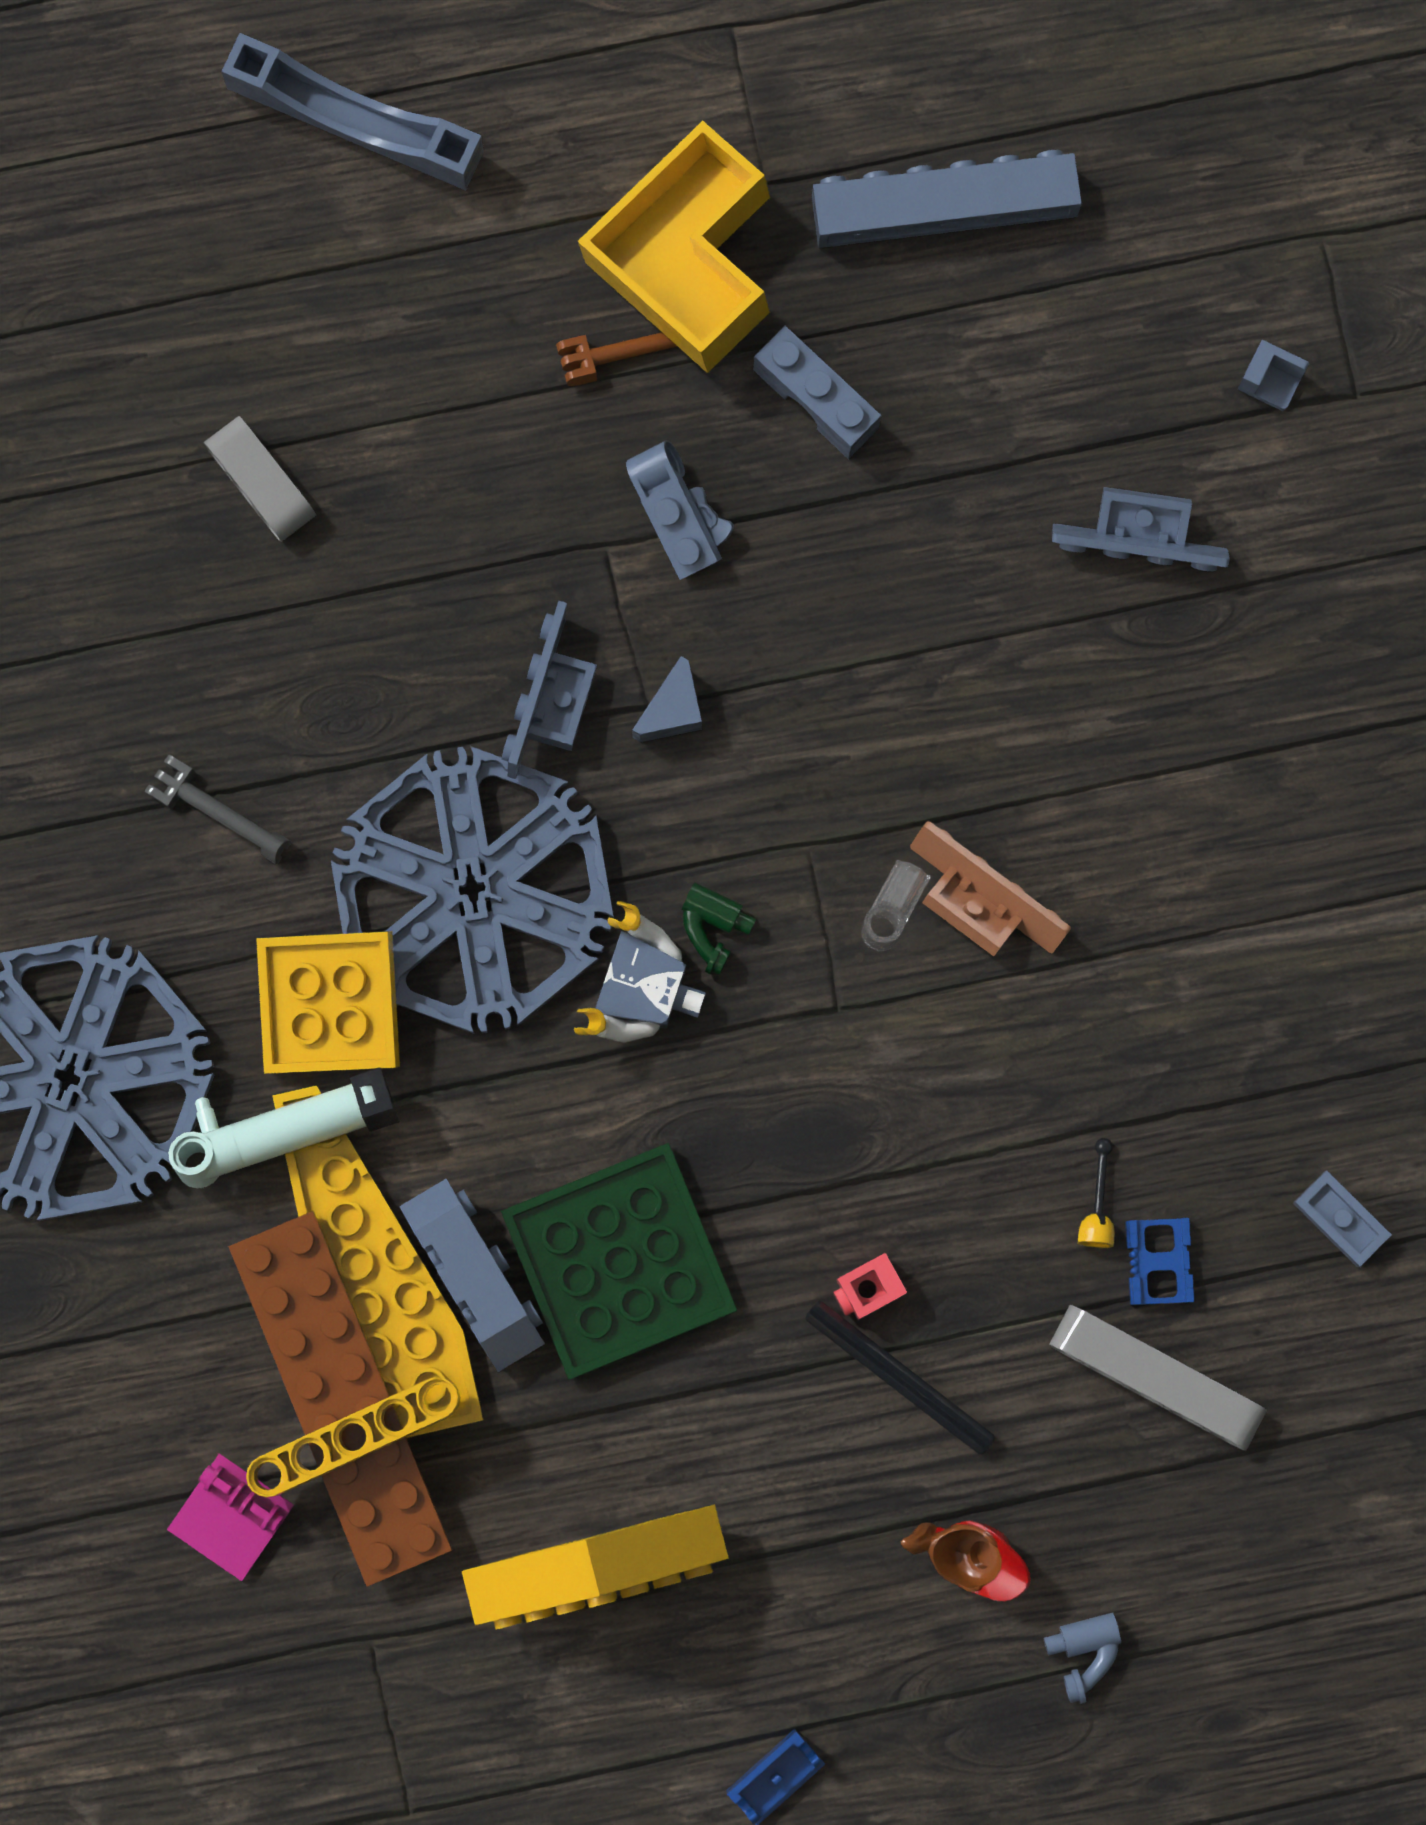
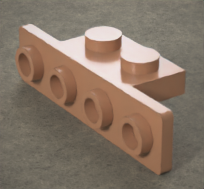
[910,821,1071,956]

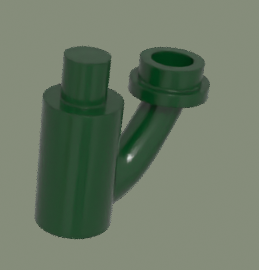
[681,882,756,975]

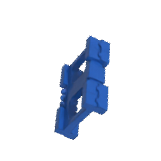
[1125,1218,1194,1305]

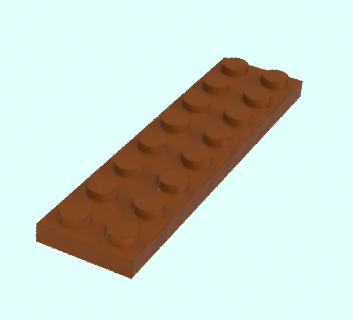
[228,1211,453,1587]

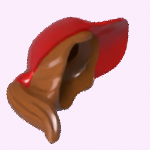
[900,1521,1031,1601]

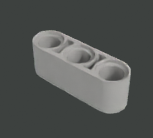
[203,416,316,542]

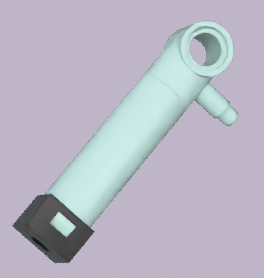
[168,1068,400,1188]

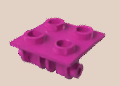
[167,1453,294,1581]

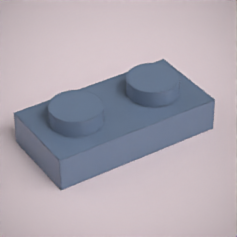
[1293,1171,1392,1267]

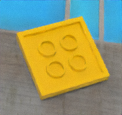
[256,931,400,1074]

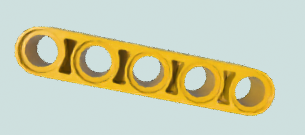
[246,1377,461,1497]

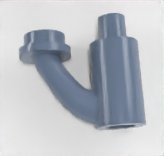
[1044,1612,1121,1704]

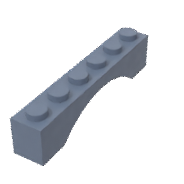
[221,33,484,191]

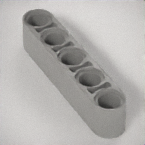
[1049,1305,1267,1451]

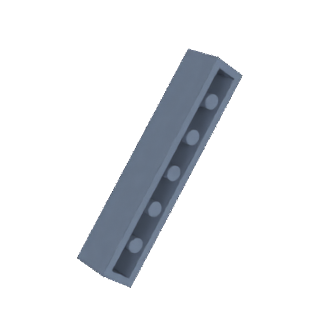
[812,150,1082,248]

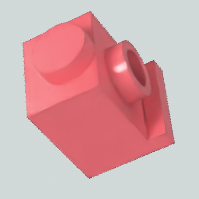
[833,1253,907,1320]

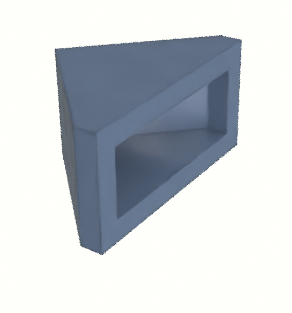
[632,656,702,742]

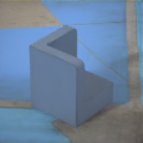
[1237,340,1309,411]

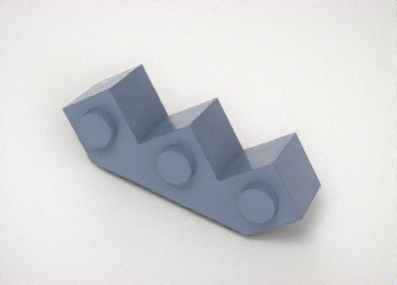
[399,1179,545,1372]

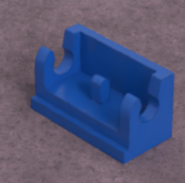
[726,1729,825,1825]

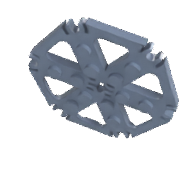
[331,746,614,1034]
[0,935,215,1221]

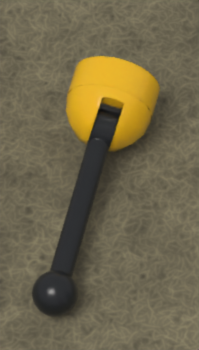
[1078,1138,1115,1248]

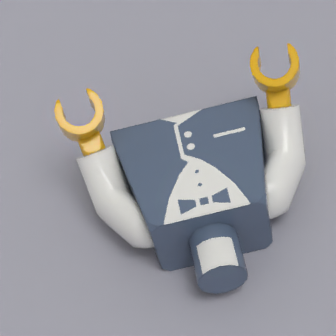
[574,901,706,1043]

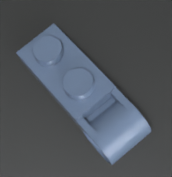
[626,440,722,580]

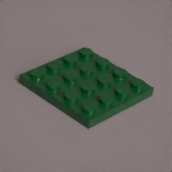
[501,1143,737,1380]

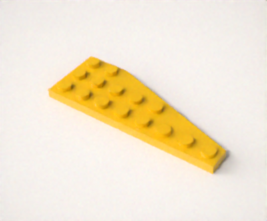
[272,1086,484,1438]

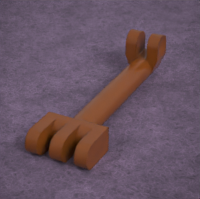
[556,332,678,386]

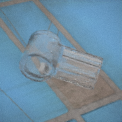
[861,859,931,951]

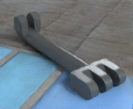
[144,754,292,865]

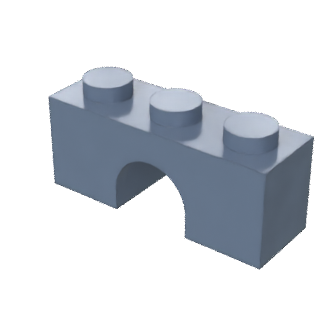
[753,326,881,459]

